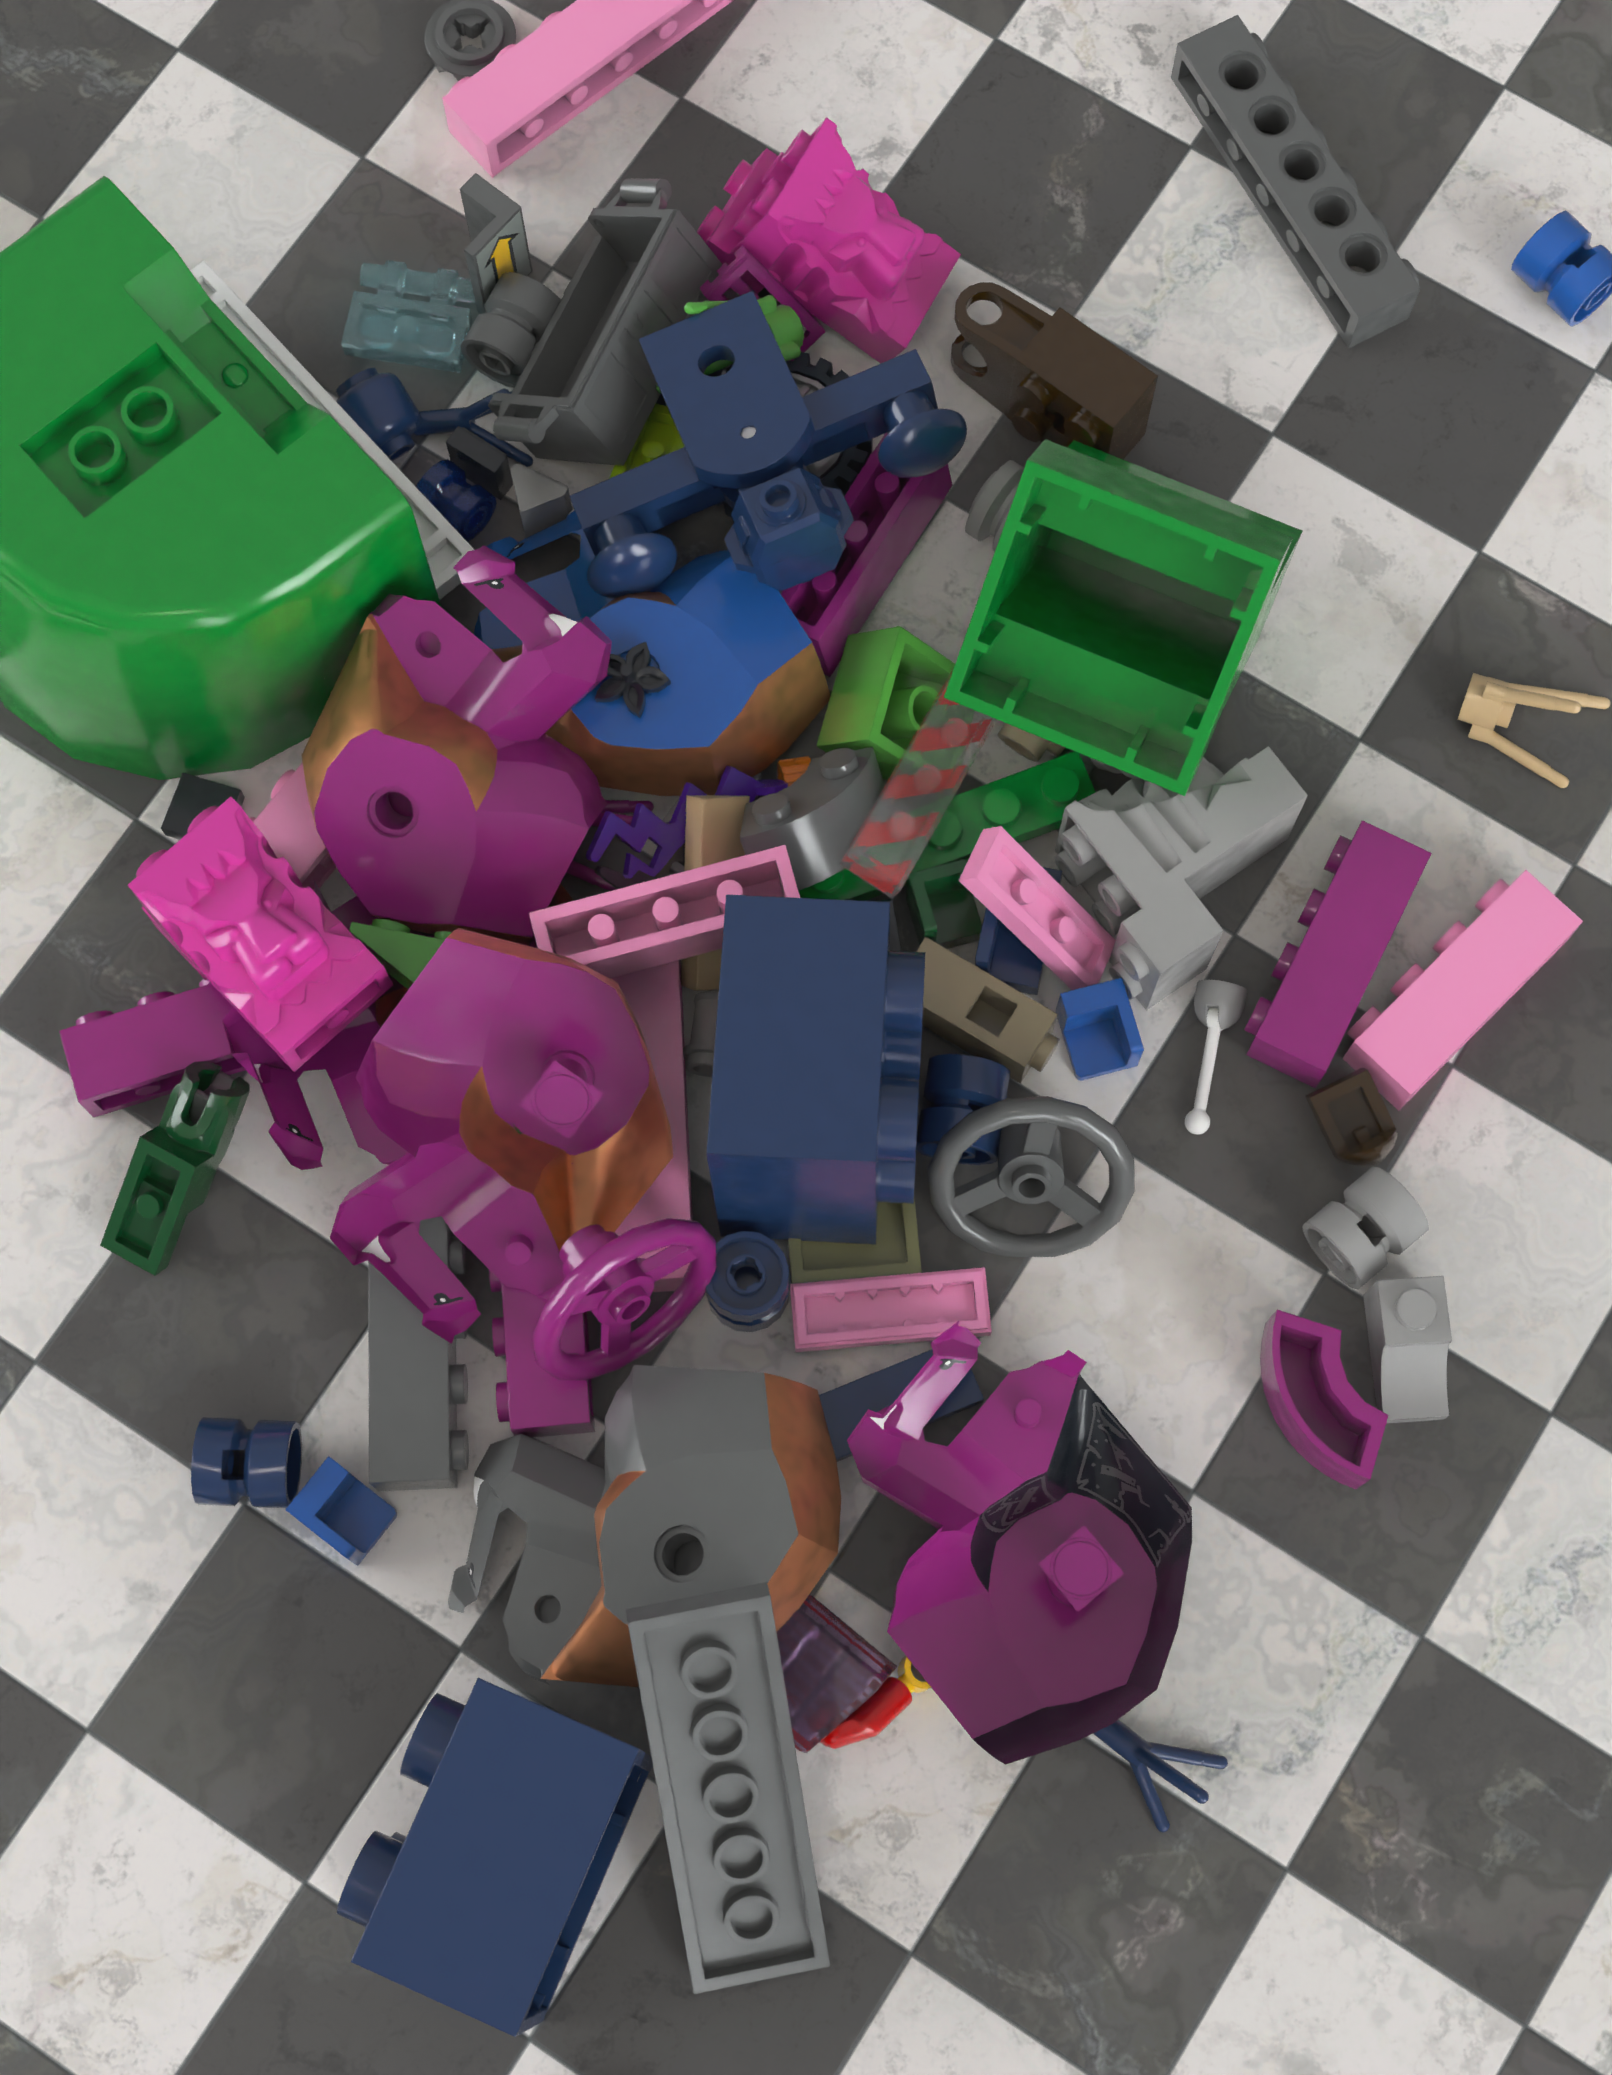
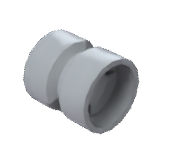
[1302,1166,1429,1290]

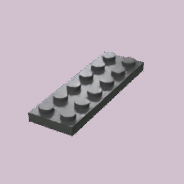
[626,1582,830,1994]

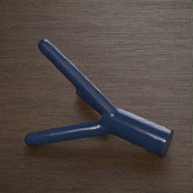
[414,388,533,467]
[1093,1719,1228,1832]

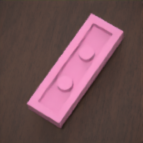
[959,826,1116,990]

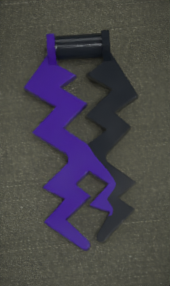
[586,766,788,889]

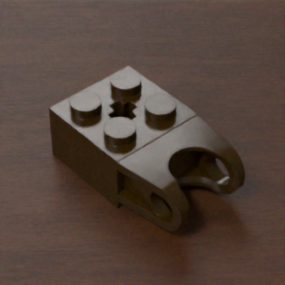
[951,282,1158,460]

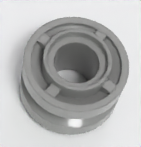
[965,460,1024,552]

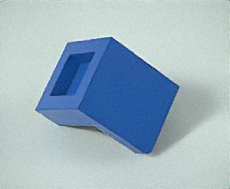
[1055,978,1144,1081]
[285,1456,397,1566]

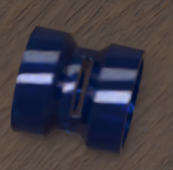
[416,459,497,542]

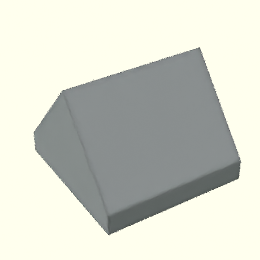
[510,463,572,538]

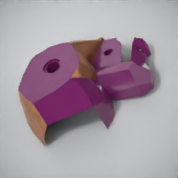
[301,545,612,946]

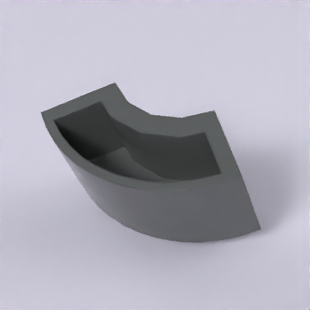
[740,747,892,891]

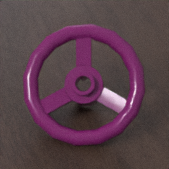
[532,1218,716,1380]

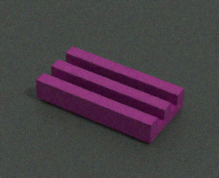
[700,245,826,361]

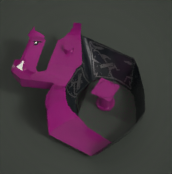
[847,1321,1192,1765]

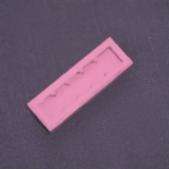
[790,1267,992,1353]

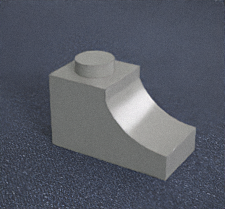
[1363,1276,1452,1423]

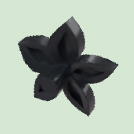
[595,642,671,718]

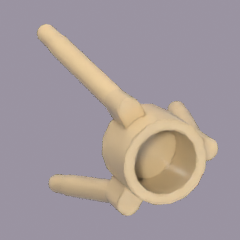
[1457,673,1611,788]

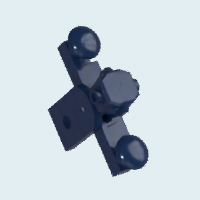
[569,291,967,599]

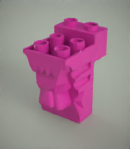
[697,117,961,364]
[128,797,394,1072]

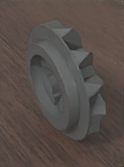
[424,0,516,81]

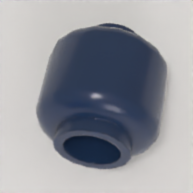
[335,368,422,461]

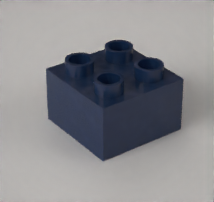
[706,895,926,1245]
[337,1678,653,2037]

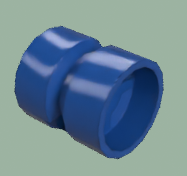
[1511,210,1612,327]

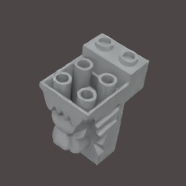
[1055,746,1308,1011]

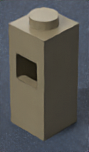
[916,937,1060,1084]

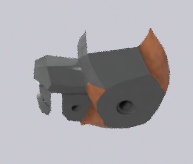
[448,1365,841,1687]

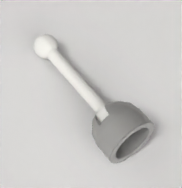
[1185,980,1247,1135]

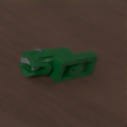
[100,1061,250,1276]

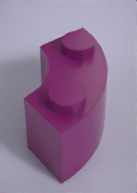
[1260,1309,1389,1489]

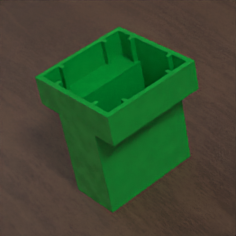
[943,439,1303,796]

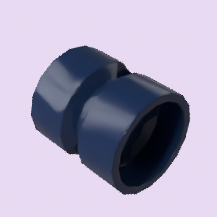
[916,1054,1010,1165]
[706,1231,790,1332]
[191,1417,302,1508]

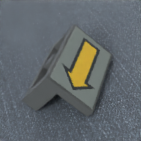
[460,173,533,314]

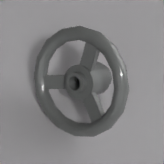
[927,1096,1135,1257]

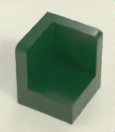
[906,859,982,949]

